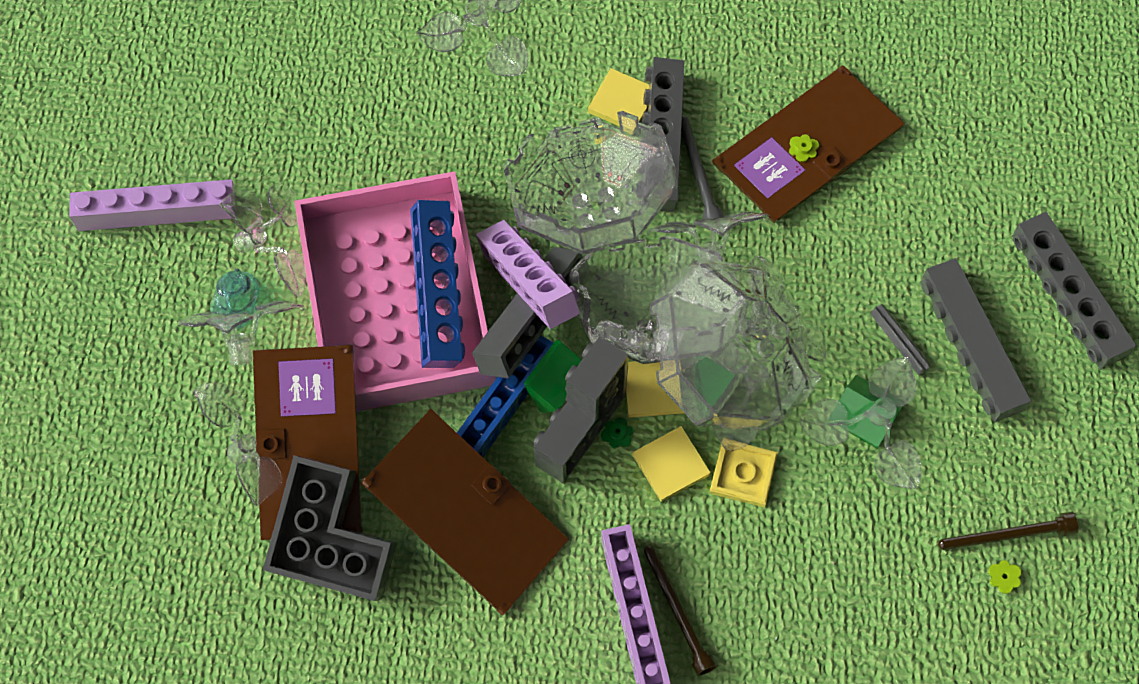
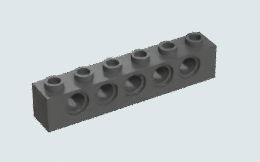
[638,57,685,212]
[1012,211,1136,370]

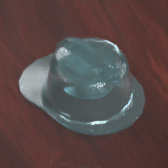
[210,268,260,331]

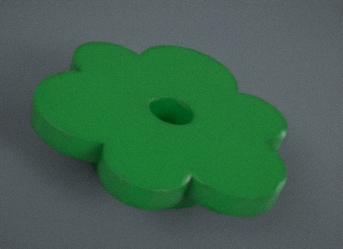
[601,418,633,449]

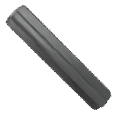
[871,304,931,375]

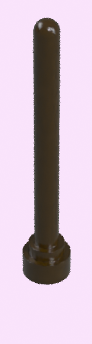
[938,511,1078,550]
[644,545,718,676]

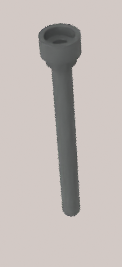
[681,116,726,229]

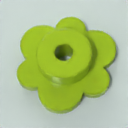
[789,134,819,162]
[988,560,1021,594]

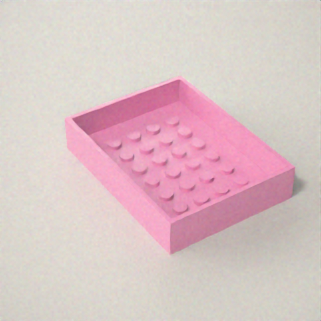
[294,171,496,412]

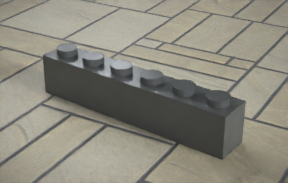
[472,247,588,378]
[921,258,1031,423]

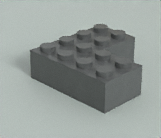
[533,336,629,484]
[263,456,397,601]

